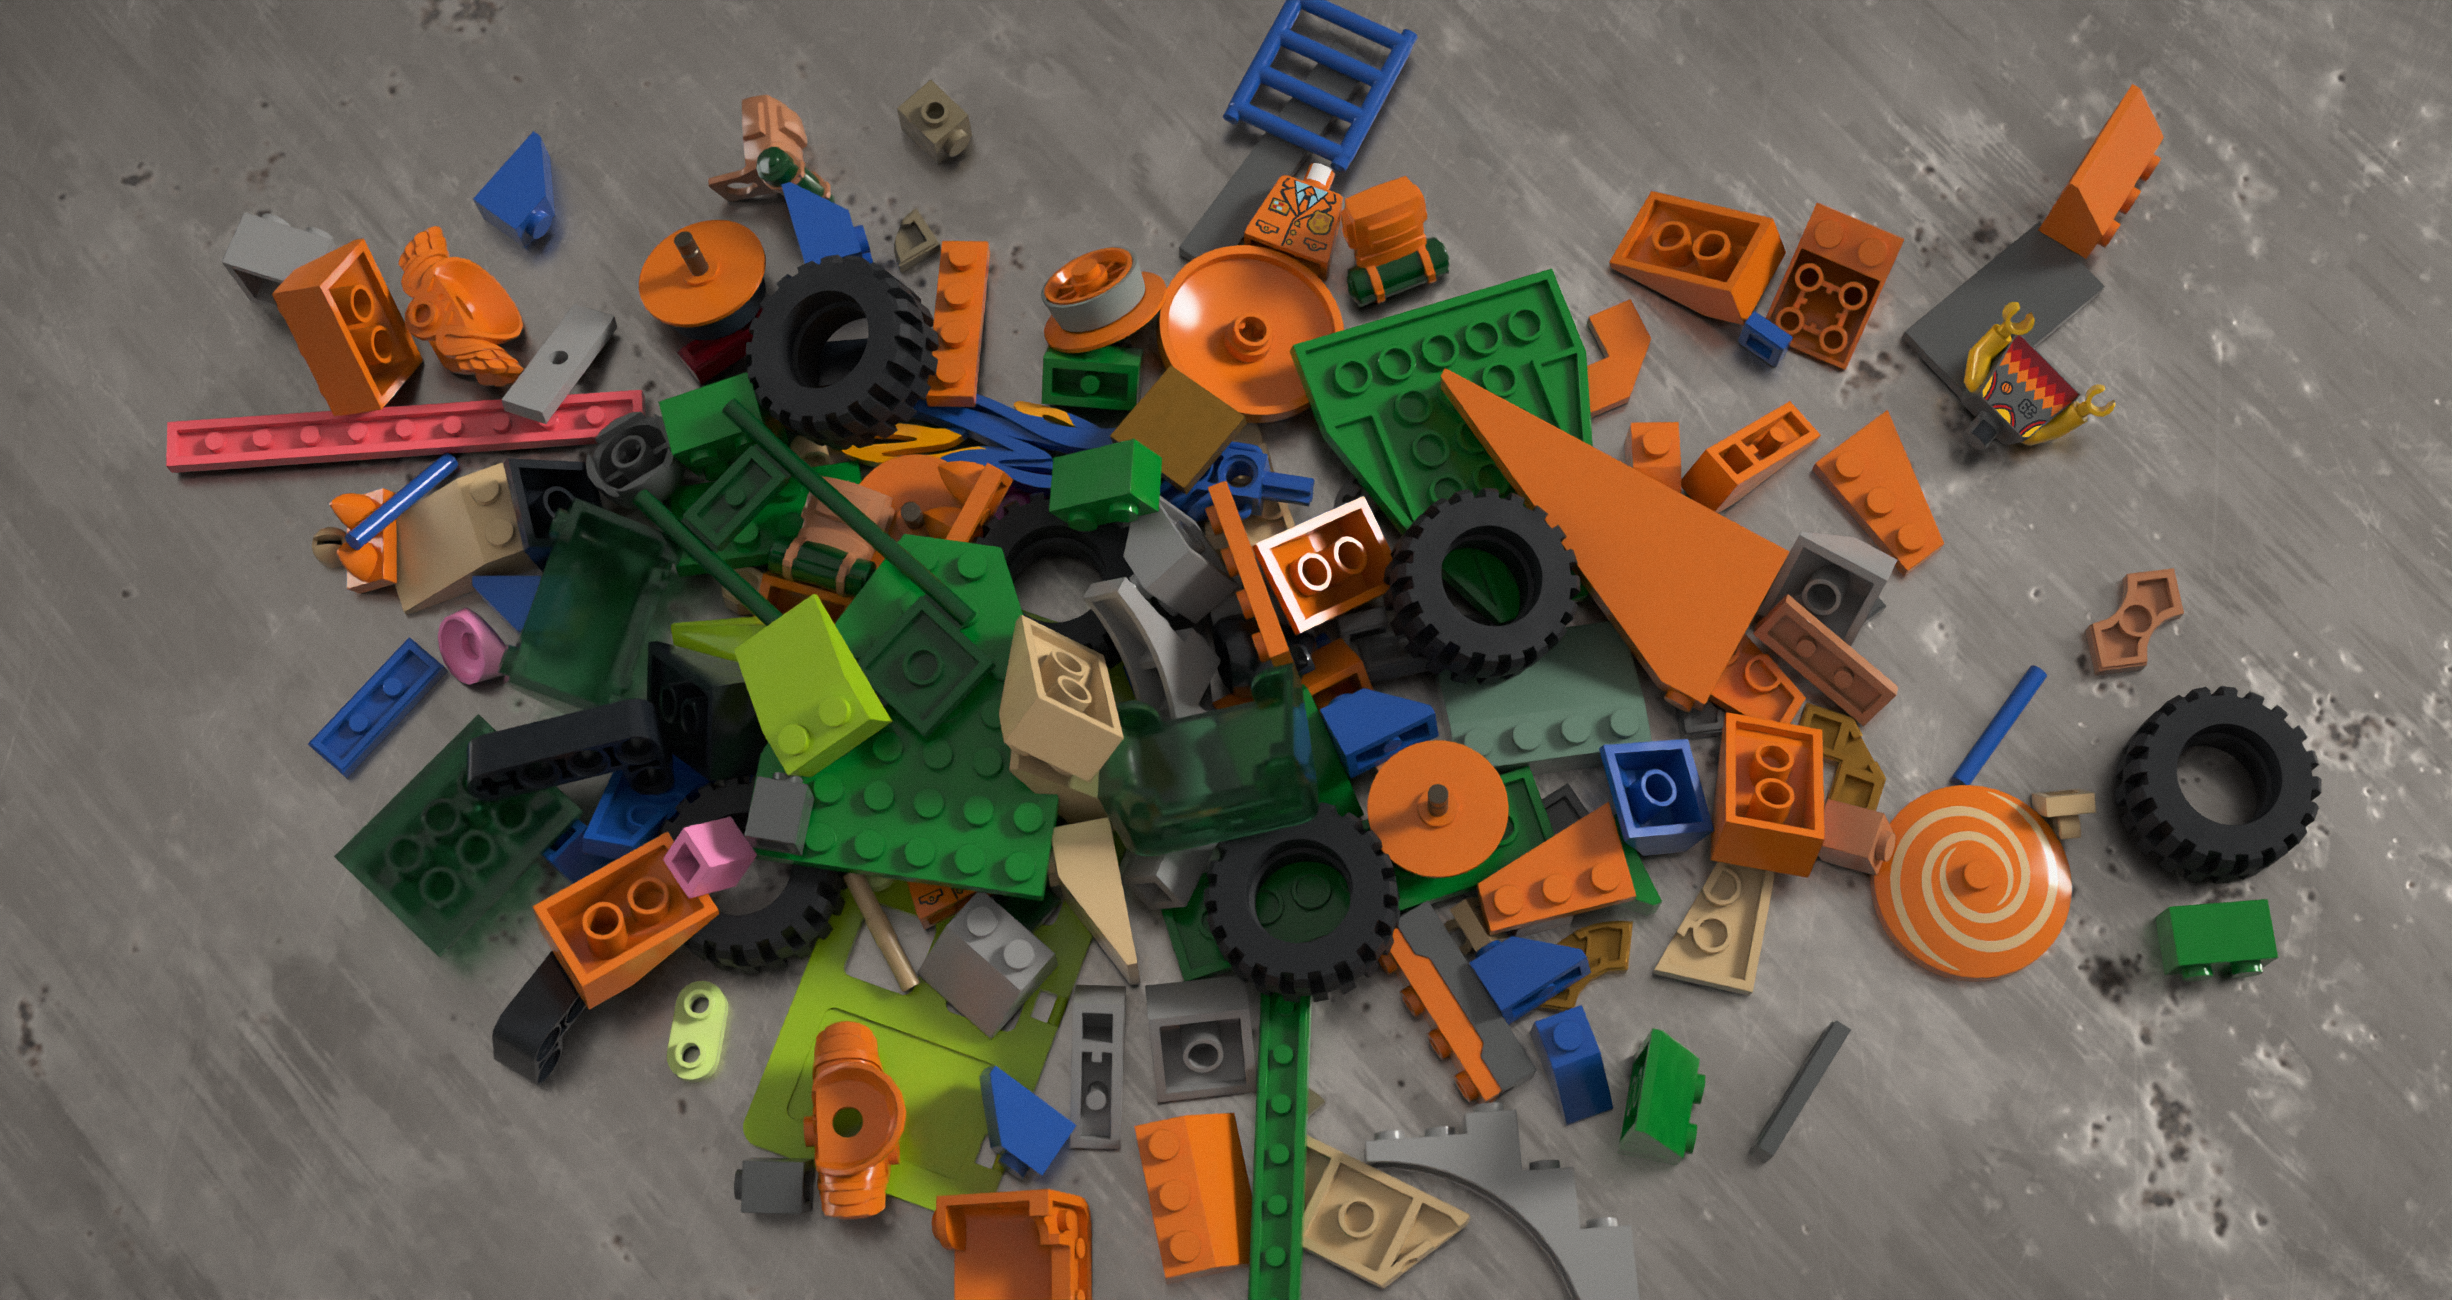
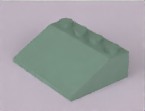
[1435,621,1652,776]

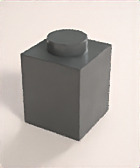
[744,772,814,856]
[734,1157,814,1214]

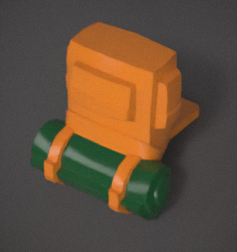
[1341,176,1450,307]

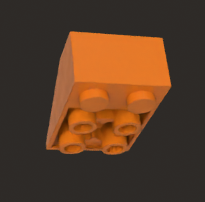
[1766,202,1905,370]

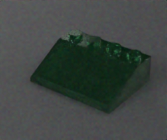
[334,714,584,958]

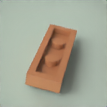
[1753,594,1898,726]

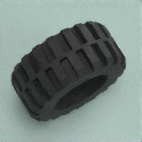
[745,255,939,450]
[1383,488,1580,685]
[971,492,1149,669]
[2115,686,2322,884]
[658,775,849,974]
[1204,800,1400,1003]

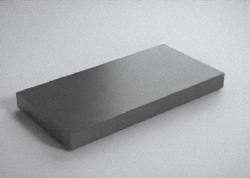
[1902,221,2105,399]

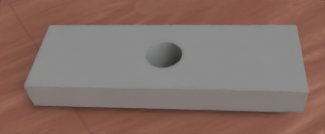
[502,304,618,424]

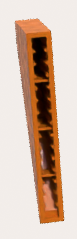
[1440,368,1790,712]

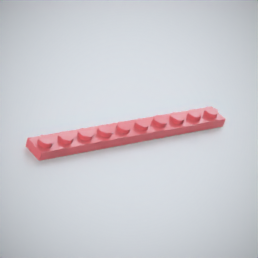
[166,390,645,473]

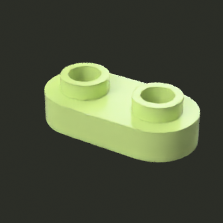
[667,981,728,1083]

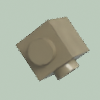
[897,80,972,165]

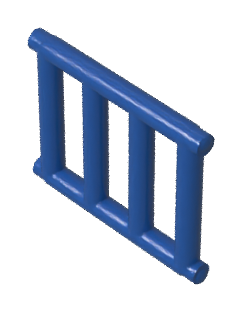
[1223,0,1418,173]

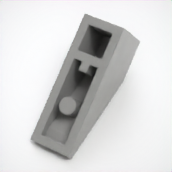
[1070,985,1126,1149]

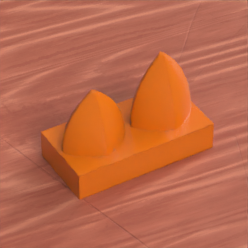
[923,461,1013,543]
[329,488,397,594]

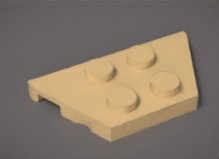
[1303,1135,1471,1289]

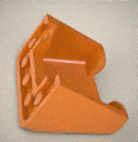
[932,1189,1092,1300]

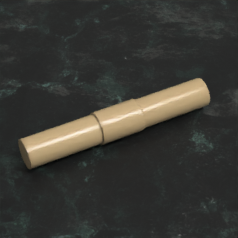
[843,873,920,992]

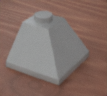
[1757,531,1897,647]

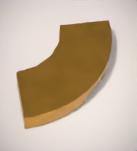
[1533,921,1633,1013]

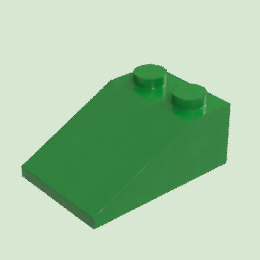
[1617,1028,1706,1166]

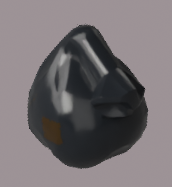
[1212,614,1317,698]

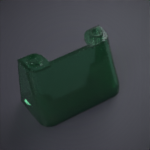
[497,498,684,714]
[1098,663,1319,856]

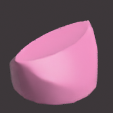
[438,608,517,684]

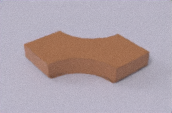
[2085,568,2184,676]

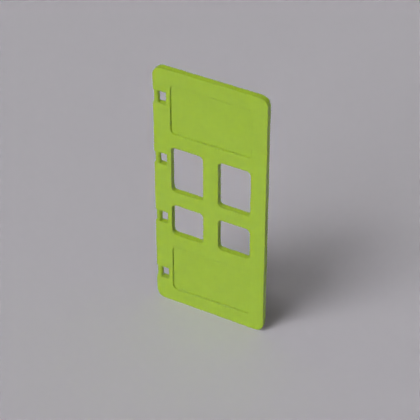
[743,609,1145,1212]

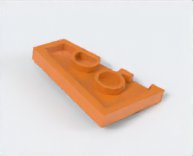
[1812,410,1944,577]

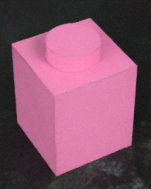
[663,817,757,899]

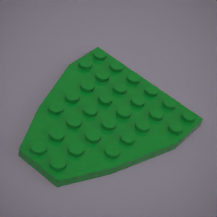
[1290,269,1593,626]
[744,534,1059,901]

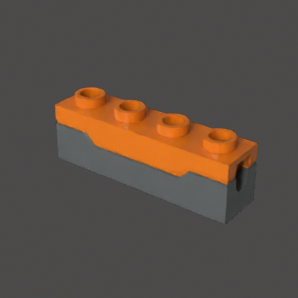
[1377,900,1537,1104]

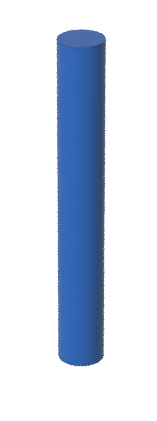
[345,453,458,550]
[1950,665,2047,785]

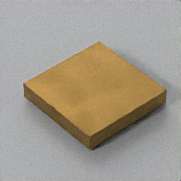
[1110,365,1247,495]

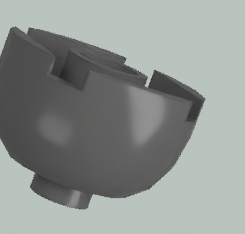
[585,412,686,509]

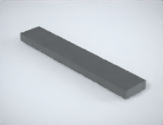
[1179,41,1373,261]

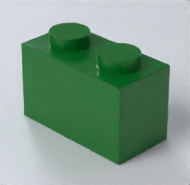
[1041,345,1144,411]
[1049,439,1162,531]
[2155,899,2278,982]

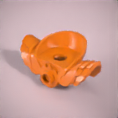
[398,226,524,387]
[804,1021,907,1220]

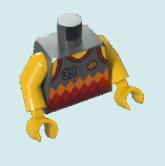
[1961,302,2115,451]

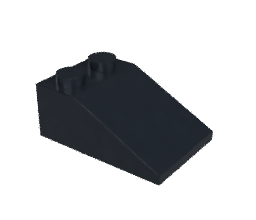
[647,641,768,781]

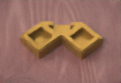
[1798,703,1886,811]

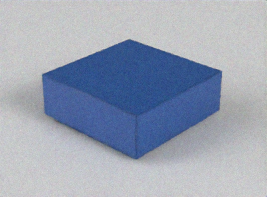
[1738,311,1793,367]

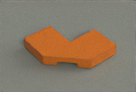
[1587,299,1651,418]

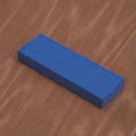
[308,637,448,778]

